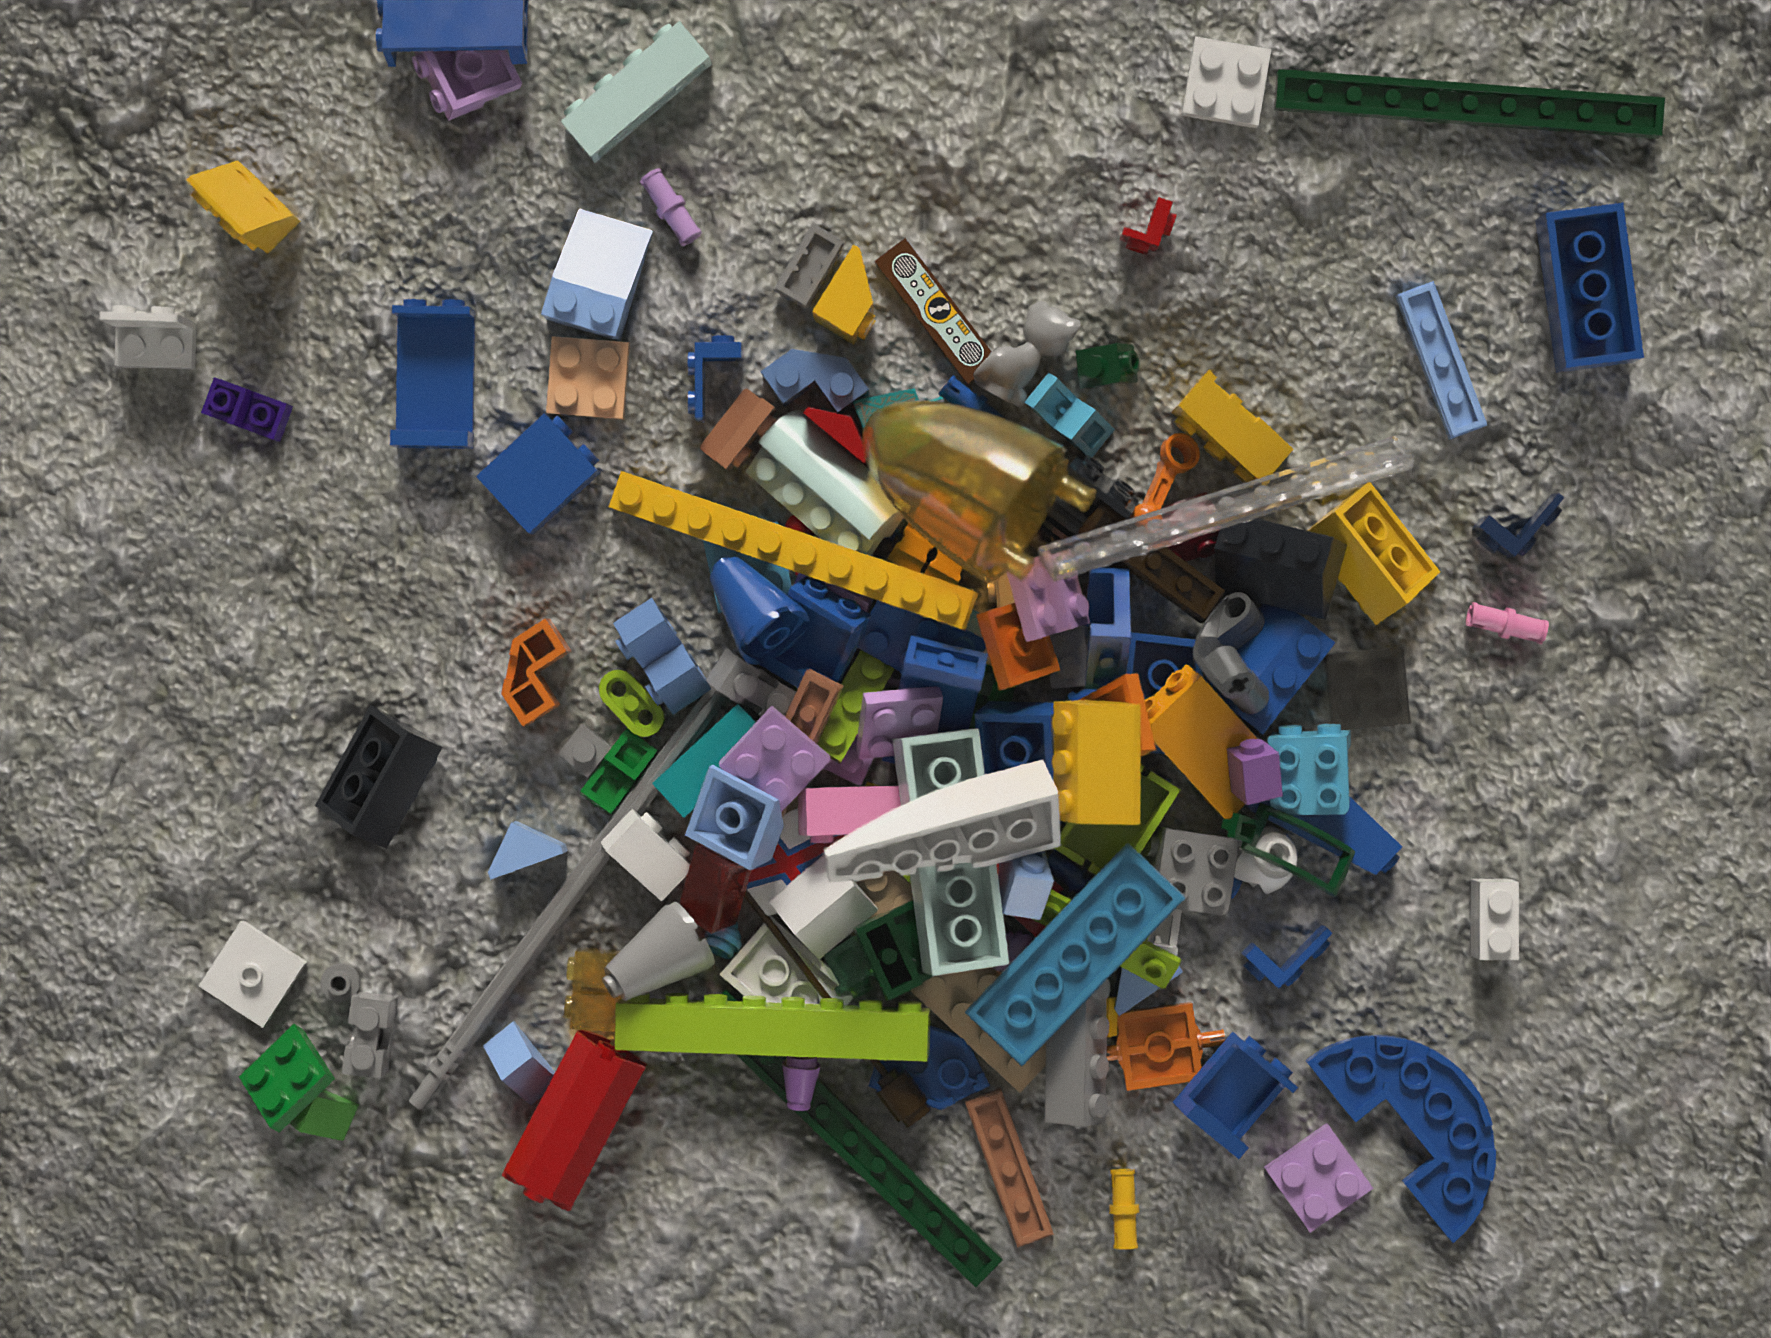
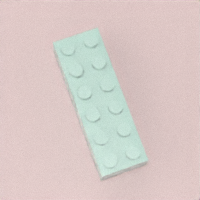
[892,729,1009,976]

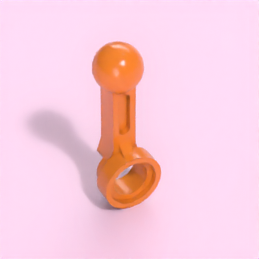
[1130,433,1200,534]

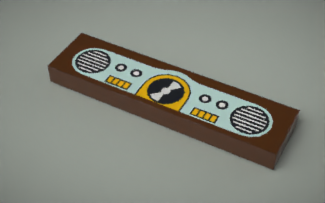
[874,238,991,385]

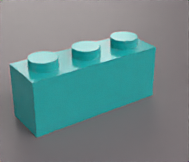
[652,703,757,818]

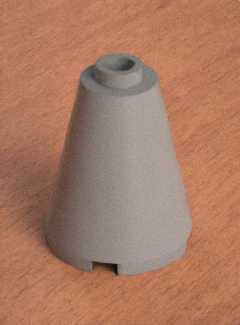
[602,901,715,1001]

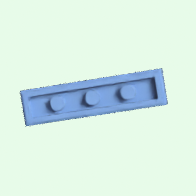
[1395,281,1488,440]

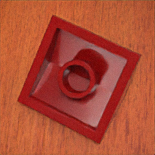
[803,407,872,466]

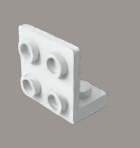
[99,305,197,369]

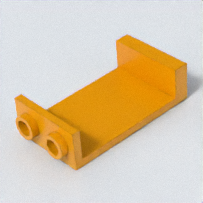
[1144,664,1257,819]

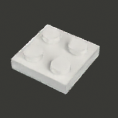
[1181,36,1271,128]

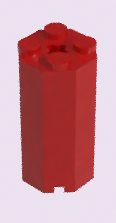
[502,1028,648,1211]

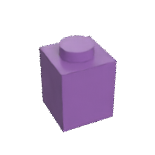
[1227,739,1283,805]

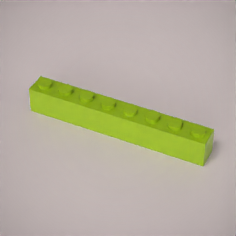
[615,992,931,1062]

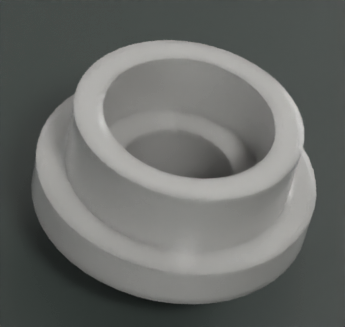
[321,963,360,1002]

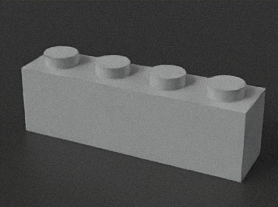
[1045,979,1110,1127]

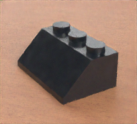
[1214,511,1347,620]
[315,705,443,849]

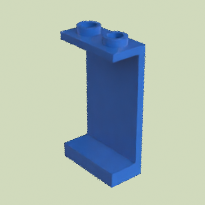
[376,0,529,67]
[390,299,476,449]
[882,636,988,764]

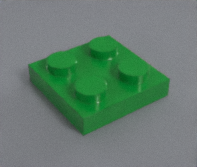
[239,1024,335,1133]

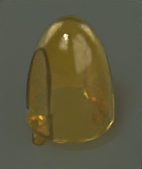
[862,400,1097,583]

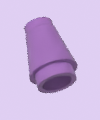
[782,1056,821,1111]

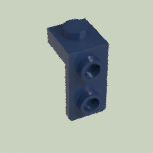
[1472,492,1565,558]

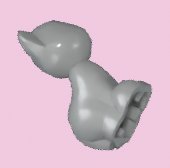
[973,301,1081,409]

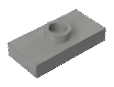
[773,223,846,310]

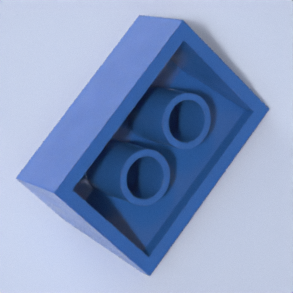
[1203,604,1335,734]

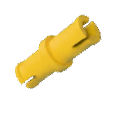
[1109,1169,1140,1250]

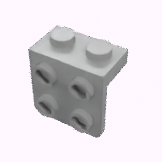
[1144,826,1239,915]

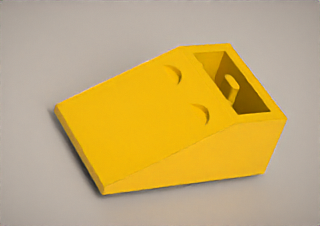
[186,160,301,254]

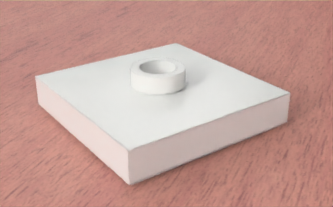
[199,920,307,1028]

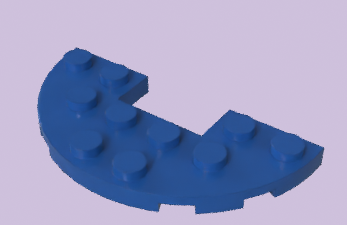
[1305,1035,1496,1243]

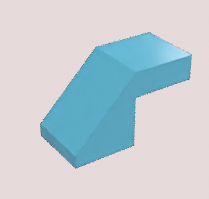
[1025,372,1115,457]

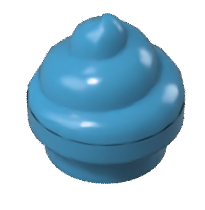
[704,918,742,959]

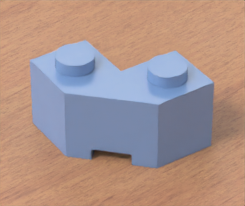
[760,349,870,414]
[613,598,712,714]

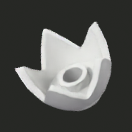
[1234,825,1298,894]

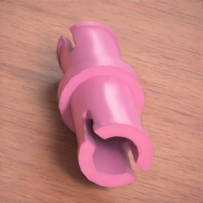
[1466,602,1549,644]

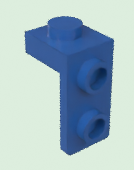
[687,335,743,423]
[1241,925,1332,989]

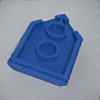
[868,1025,990,1111]

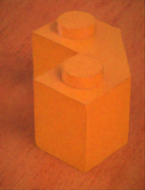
[501,618,572,726]

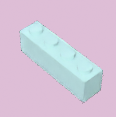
[561,21,712,163]

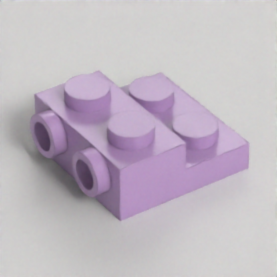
[412,50,522,121]
[1005,548,1090,642]

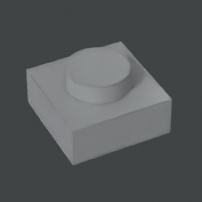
[558,723,612,778]

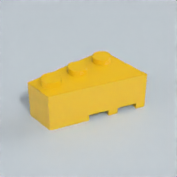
[1171,370,1294,487]

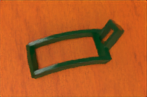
[1221,803,1355,897]

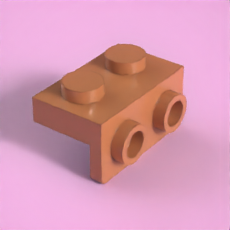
[700,389,776,472]

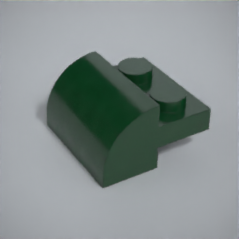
[853,899,934,1001]

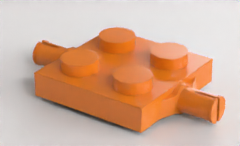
[1106,1002,1225,1091]

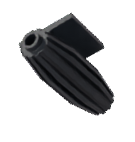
[1000,454,1139,579]

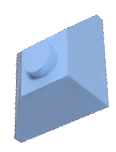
[685,765,784,870]

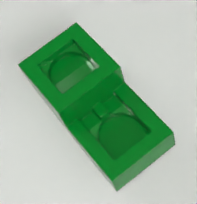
[579,728,658,816]

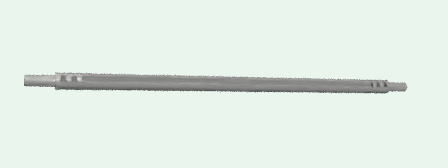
[409,646,741,1109]

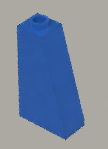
[1244,797,1402,875]

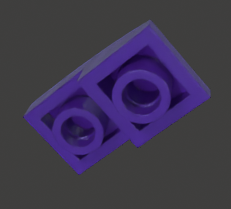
[201,377,293,442]

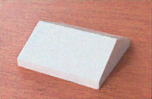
[769,854,878,959]

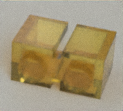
[564,948,621,1032]

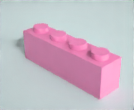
[798,785,901,843]

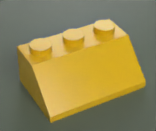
[1307,481,1441,625]
[1052,700,1141,825]

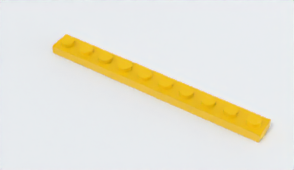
[608,471,978,631]

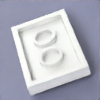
[720,915,858,1005]

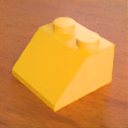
[812,244,876,345]

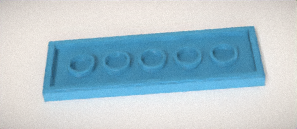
[965,842,1185,1066]

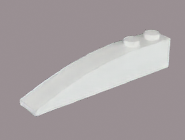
[824,760,1061,883]

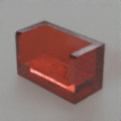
[679,844,752,934]

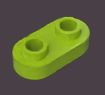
[599,670,665,737]

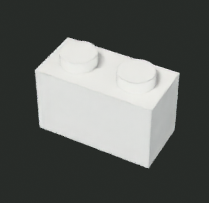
[601,809,694,902]
[1471,879,1519,960]

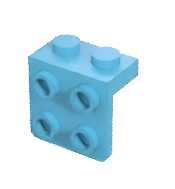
[1268,724,1351,815]

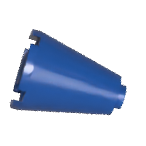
[710,557,809,665]

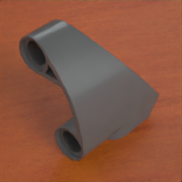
[1193,592,1269,714]

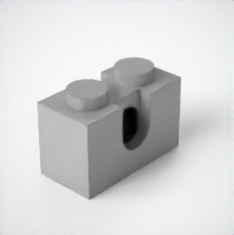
[706,647,797,716]
[342,992,398,1079]

